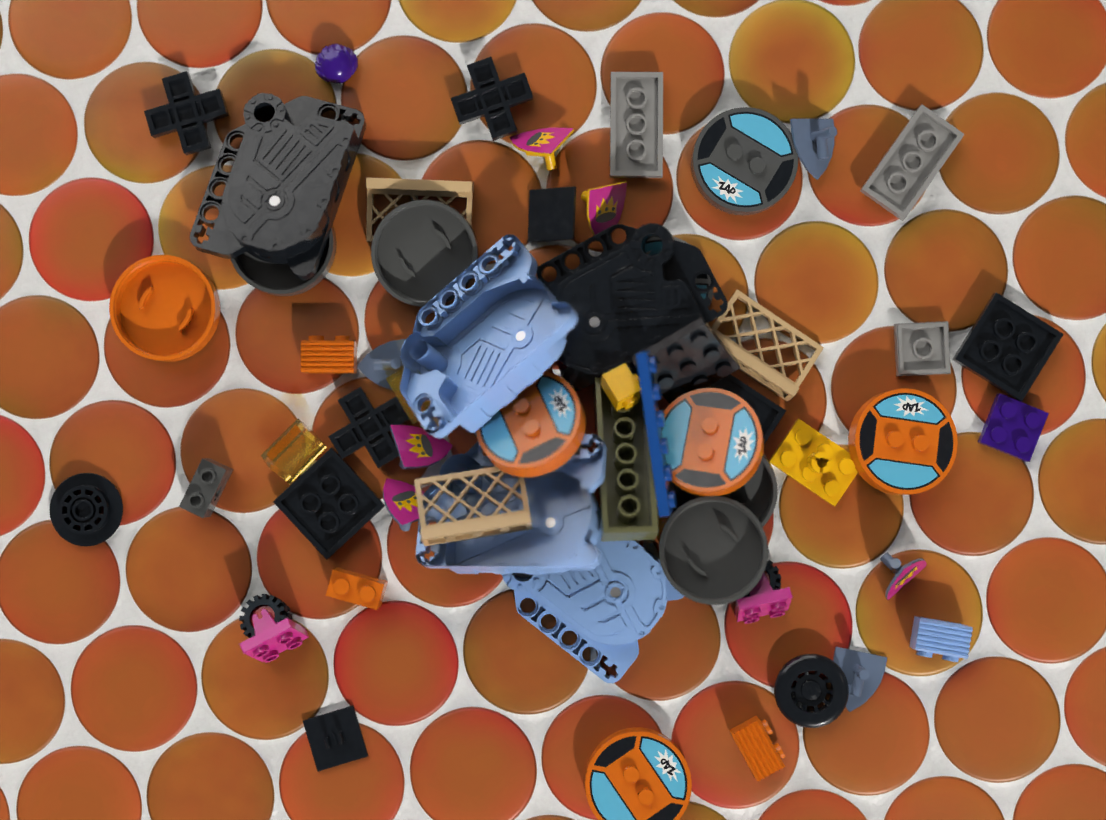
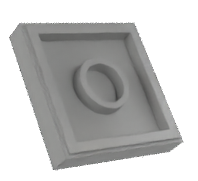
[894,321,951,376]

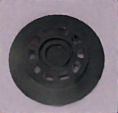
[50,473,123,546]
[774,654,849,728]

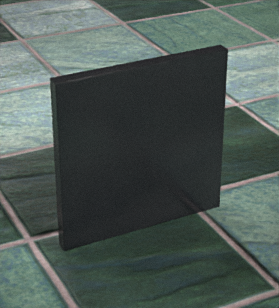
[528,186,576,242]
[303,705,369,772]

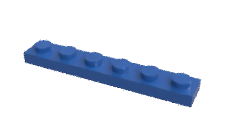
[636,350,676,517]

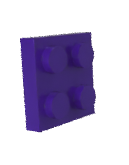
[978,393,1049,462]

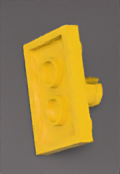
[769,419,858,506]

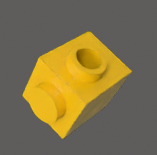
[600,363,641,411]

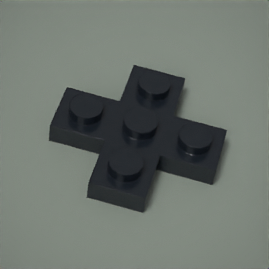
[451,57,533,141]
[144,71,229,156]
[328,387,411,468]

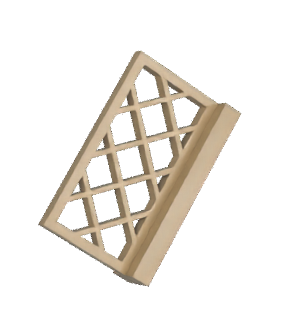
[366,177,474,241]
[711,290,824,401]
[414,466,532,546]

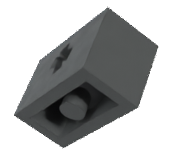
[179,458,234,518]

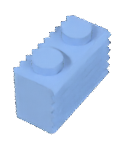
[909,616,973,662]

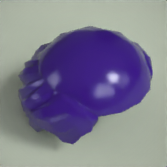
[315,44,358,84]

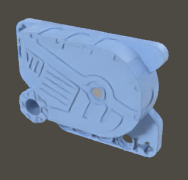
[400,234,578,439]
[416,434,607,575]
[502,493,684,683]

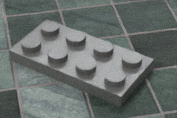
[610,72,663,178]
[860,104,965,221]

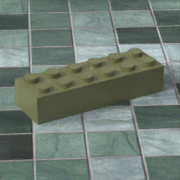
[593,376,658,541]

